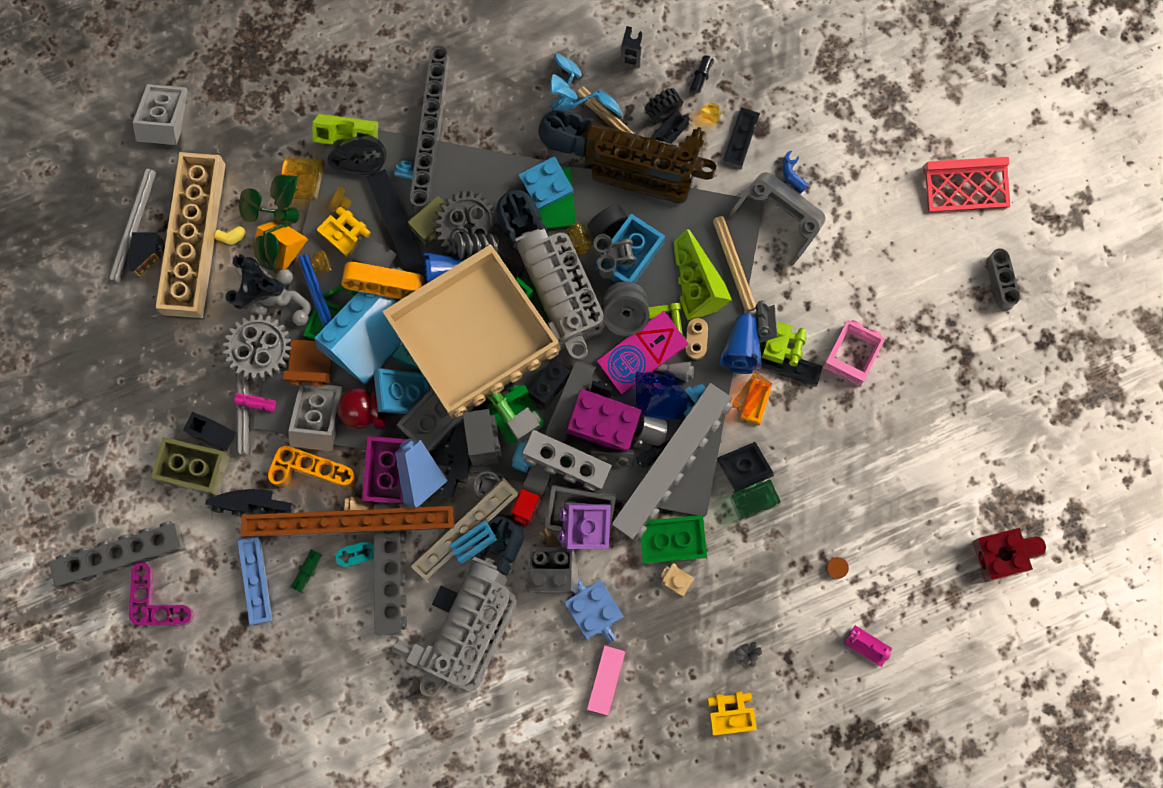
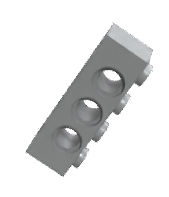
[521,430,612,492]

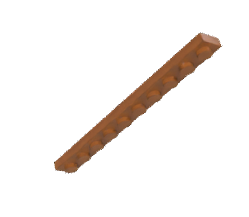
[241,506,454,537]

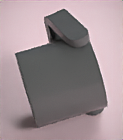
[632,411,667,449]

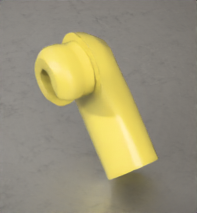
[214,226,246,245]

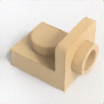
[660,563,694,597]

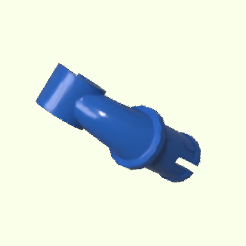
[783,151,809,194]

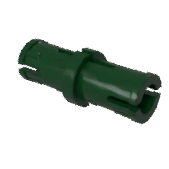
[290,549,323,593]

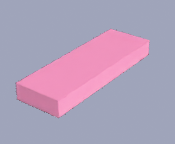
[587,646,625,716]

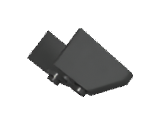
[728,172,826,265]

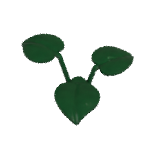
[239,175,299,270]

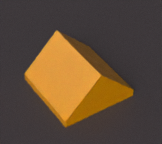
[253,220,308,270]

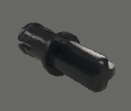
[690,55,714,94]
[636,438,671,468]

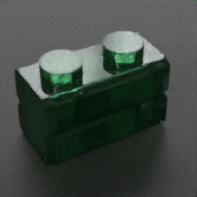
[730,479,781,522]

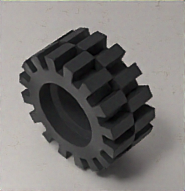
[645,88,684,123]

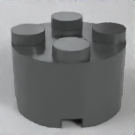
[348,235,397,268]

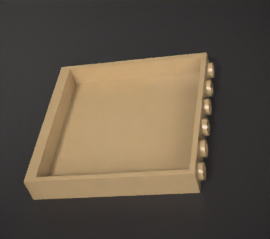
[382,244,561,419]

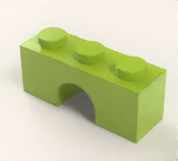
[313,114,378,144]

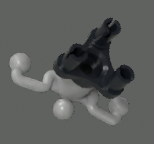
[225,254,312,326]

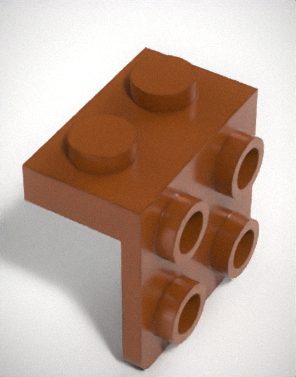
[283,340,332,387]

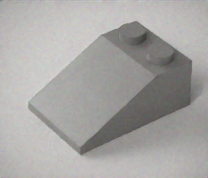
[133,84,187,145]
[288,382,342,451]

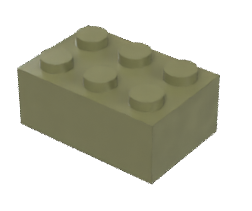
[150,437,230,496]

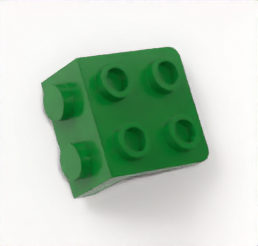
[487,385,544,445]

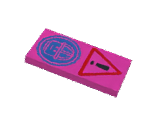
[597,311,689,395]

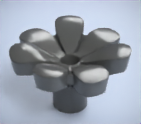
[734,642,762,667]

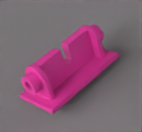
[844,625,893,667]

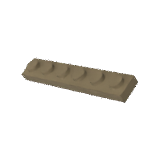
[410,478,518,581]

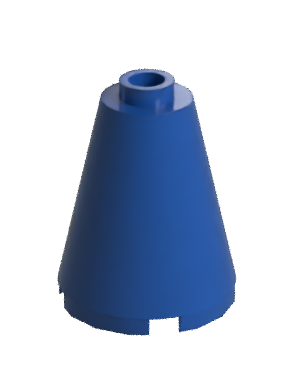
[422,253,466,285]
[719,314,762,374]

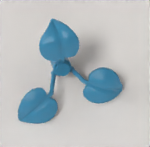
[550,53,622,119]

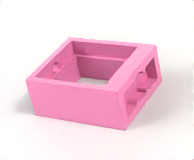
[823,320,885,386]

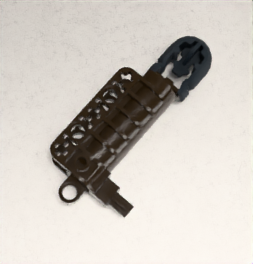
[538,110,717,204]

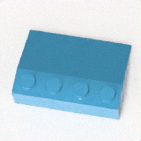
[315,292,402,385]

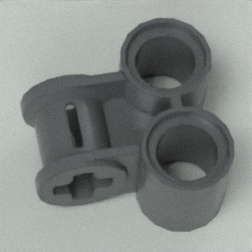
[593,234,637,278]

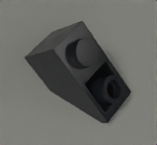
[183,411,236,451]

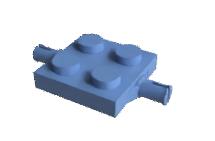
[564,577,624,644]

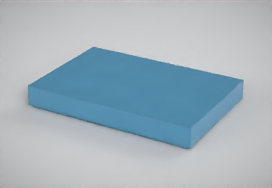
[373,368,429,414]

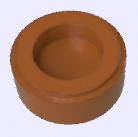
[826,557,849,579]

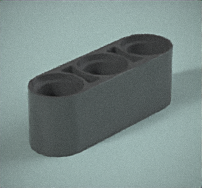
[986,248,1020,311]

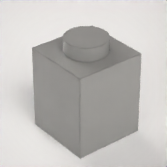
[507,408,541,442]

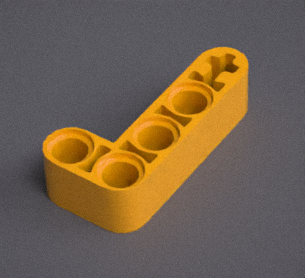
[341,262,425,299]
[268,446,357,489]

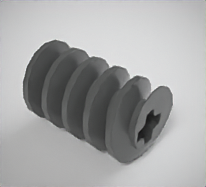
[452,233,498,260]

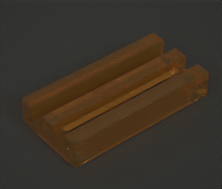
[732,372,772,418]

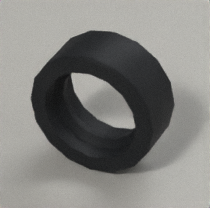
[588,204,628,238]

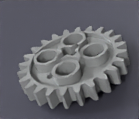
[223,314,292,381]

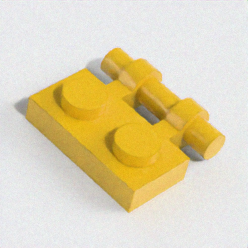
[316,207,371,258]
[707,691,757,735]

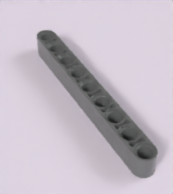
[410,45,449,214]

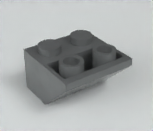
[529,547,579,594]

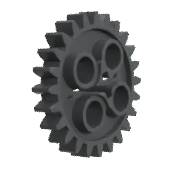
[433,191,499,259]

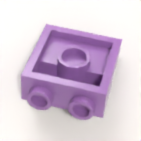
[558,503,611,549]

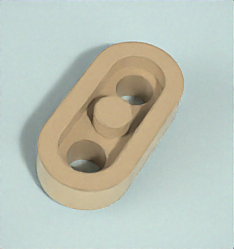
[685,318,708,360]

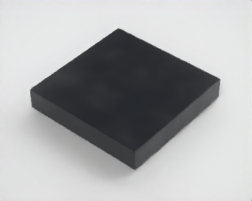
[717,442,774,493]

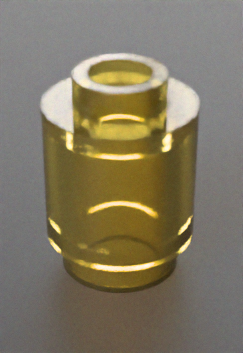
[567,223,592,255]

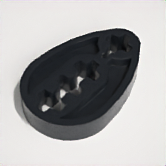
[327,135,387,175]

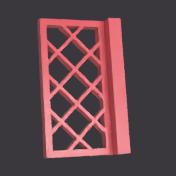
[923,157,1011,212]

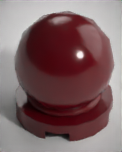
[337,387,387,430]

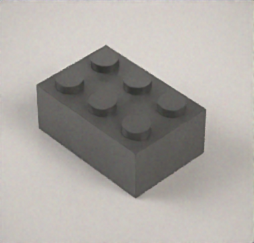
[463,409,502,467]
[545,483,617,537]

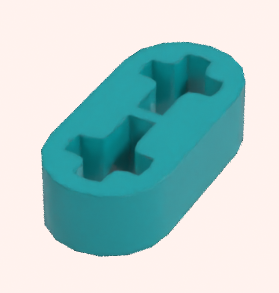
[336,542,374,568]

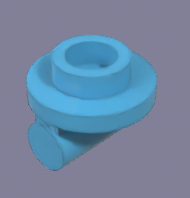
[394,161,414,180]

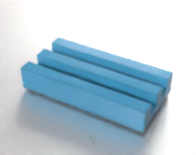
[450,521,497,564]

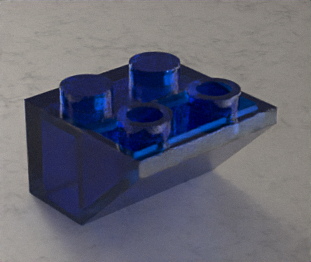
[635,372,689,419]

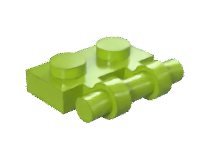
[762,321,807,366]

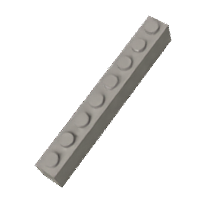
[612,383,733,540]

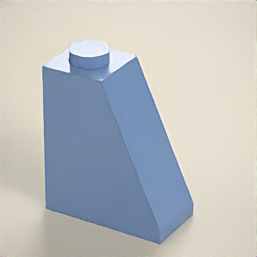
[395,439,447,508]

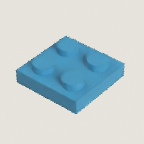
[519,156,574,211]

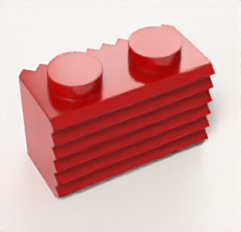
[511,489,541,528]

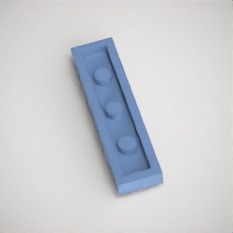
[238,537,273,626]

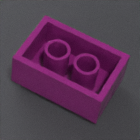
[564,389,641,452]
[362,436,407,504]

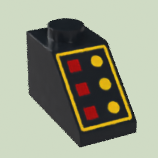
[129,232,165,278]

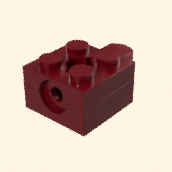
[972,528,1046,583]

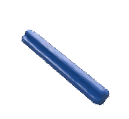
[298,254,332,327]

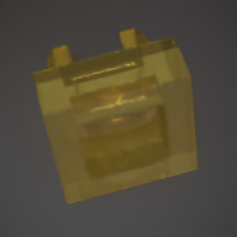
[327,186,352,212]

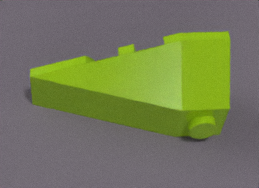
[674,229,732,320]

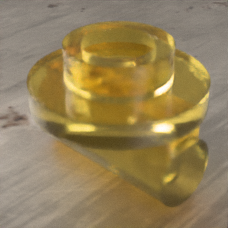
[699,102,722,124]
[311,251,332,272]

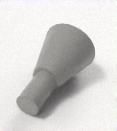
[655,362,694,382]

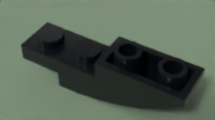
[440,419,471,502]
[205,489,296,517]

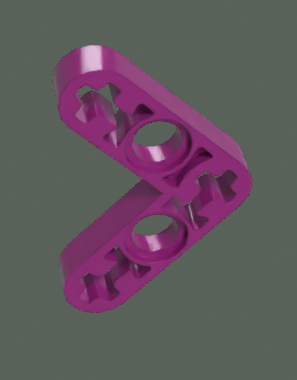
[129,562,194,626]

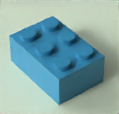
[595,214,665,283]

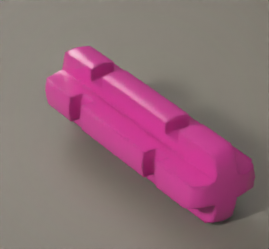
[234,393,276,412]

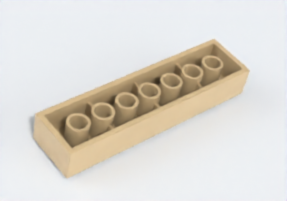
[156,152,226,318]

